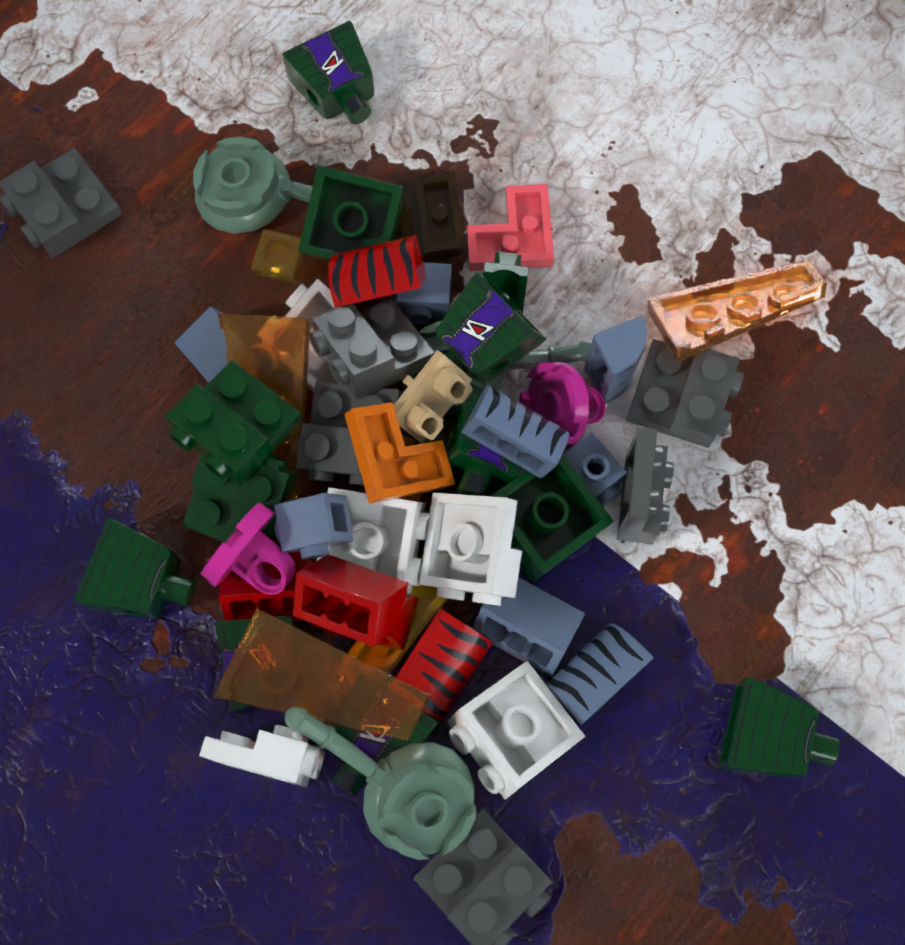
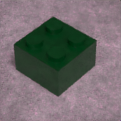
[298,165,406,260]
[491,454,614,584]

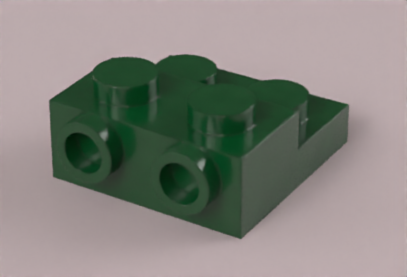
[165,360,302,486]
[182,454,299,543]

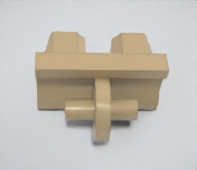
[394,350,472,443]

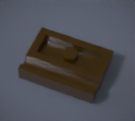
[395,172,467,260]

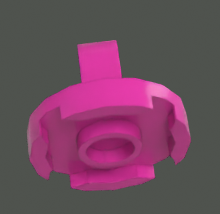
[519,362,606,450]
[201,502,296,595]

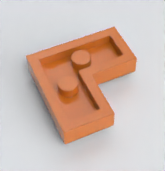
[344,402,455,504]

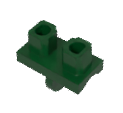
[483,252,529,314]

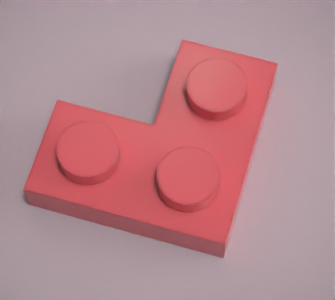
[467,184,554,271]

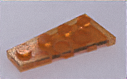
[648,259,827,362]
[218,314,310,499]
[213,609,431,740]

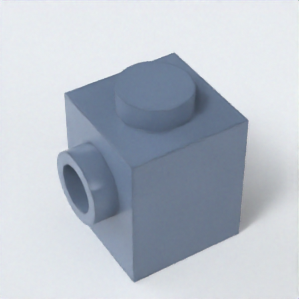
[389,263,452,324]
[563,432,627,508]
[274,493,354,559]

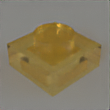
[251,229,303,283]

